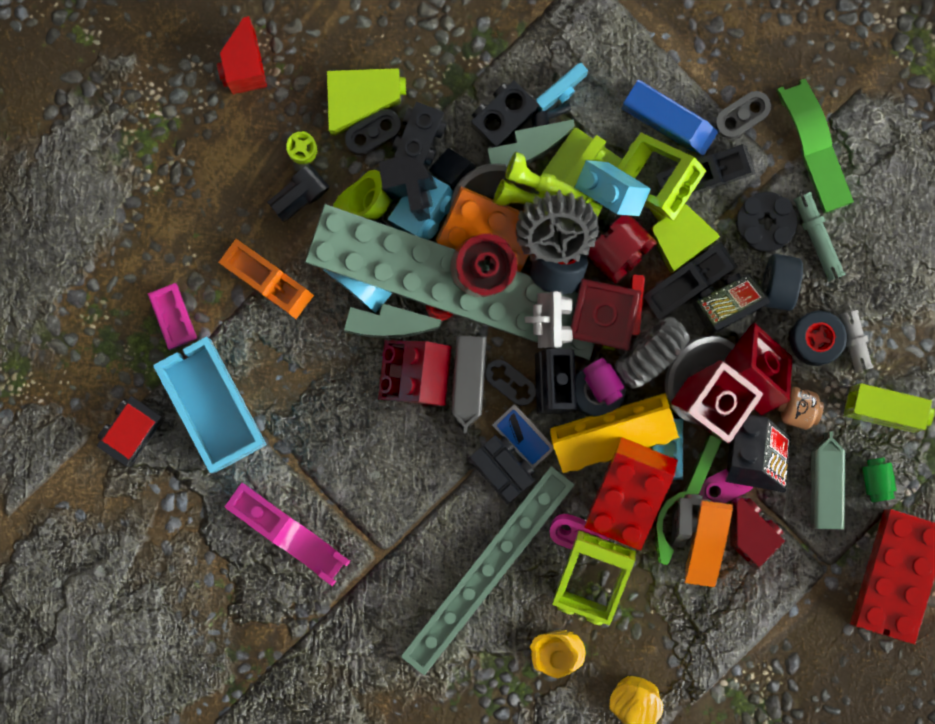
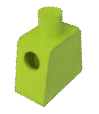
[649,204,720,274]

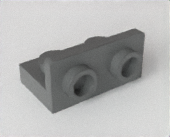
[671,494,711,547]

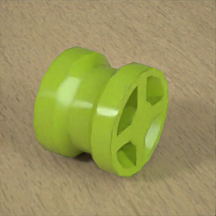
[286,131,317,165]

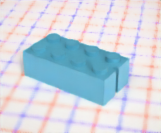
[153,337,267,473]

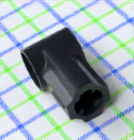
[267,164,330,222]

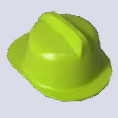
[333,170,393,220]

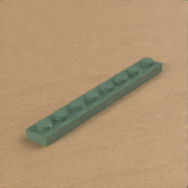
[401,466,575,676]

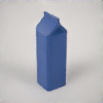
[621,79,719,156]

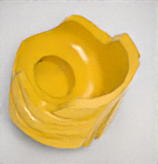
[530,630,585,679]
[610,676,663,724]

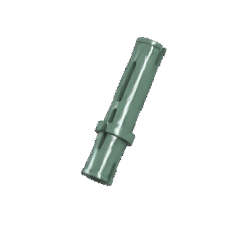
[793,192,846,282]

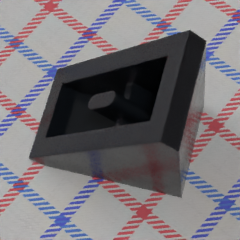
[429,147,476,191]

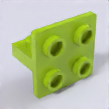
[542,128,622,202]

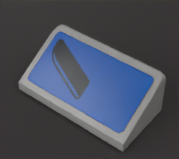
[492,404,554,469]

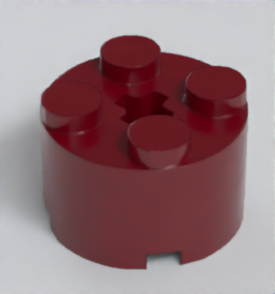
[586,215,657,285]
[450,234,517,297]

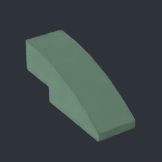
[487,120,575,165]
[344,304,441,338]

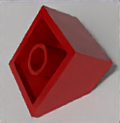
[217,16,267,94]

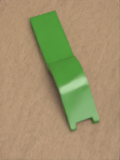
[777,79,854,214]
[654,435,722,566]

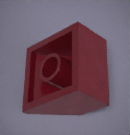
[725,323,793,415]
[671,360,764,444]

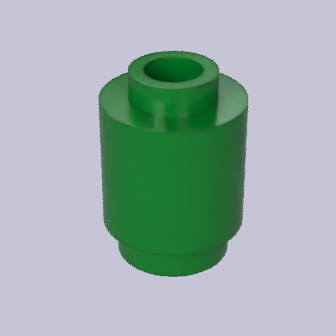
[862,457,897,502]

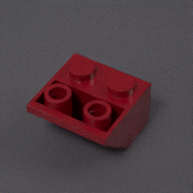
[378,340,452,406]
[730,497,785,568]

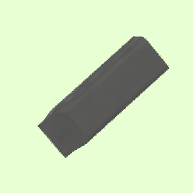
[451,336,487,434]

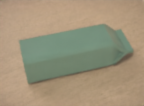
[810,432,845,529]

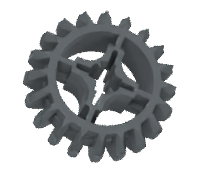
[516,190,599,265]
[614,317,690,388]

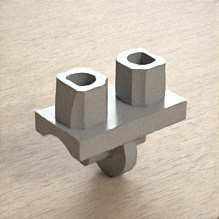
[525,292,572,348]

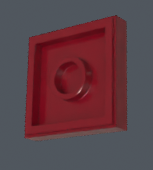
[571,279,642,351]

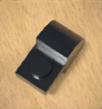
[378,156,437,221]

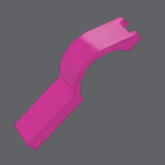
[225,483,350,586]

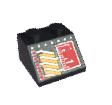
[693,273,770,335]
[725,415,791,492]

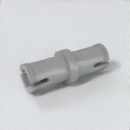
[839,310,873,373]

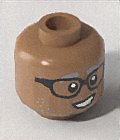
[776,387,824,430]

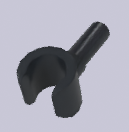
[532,103,572,127]

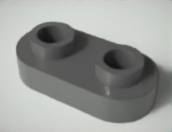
[715,91,771,139]

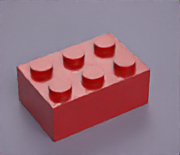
[584,437,678,551]

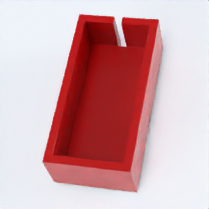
[850,509,935,644]

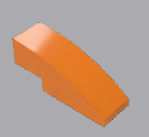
[218,239,314,319]
[685,500,733,587]

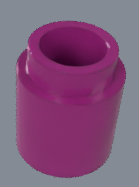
[583,358,625,405]

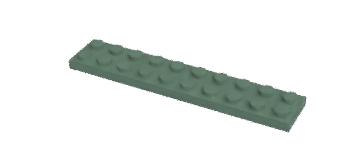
[304,204,595,360]

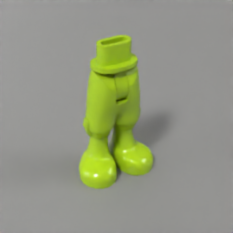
[493,152,602,218]

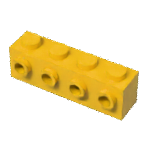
[550,393,679,473]

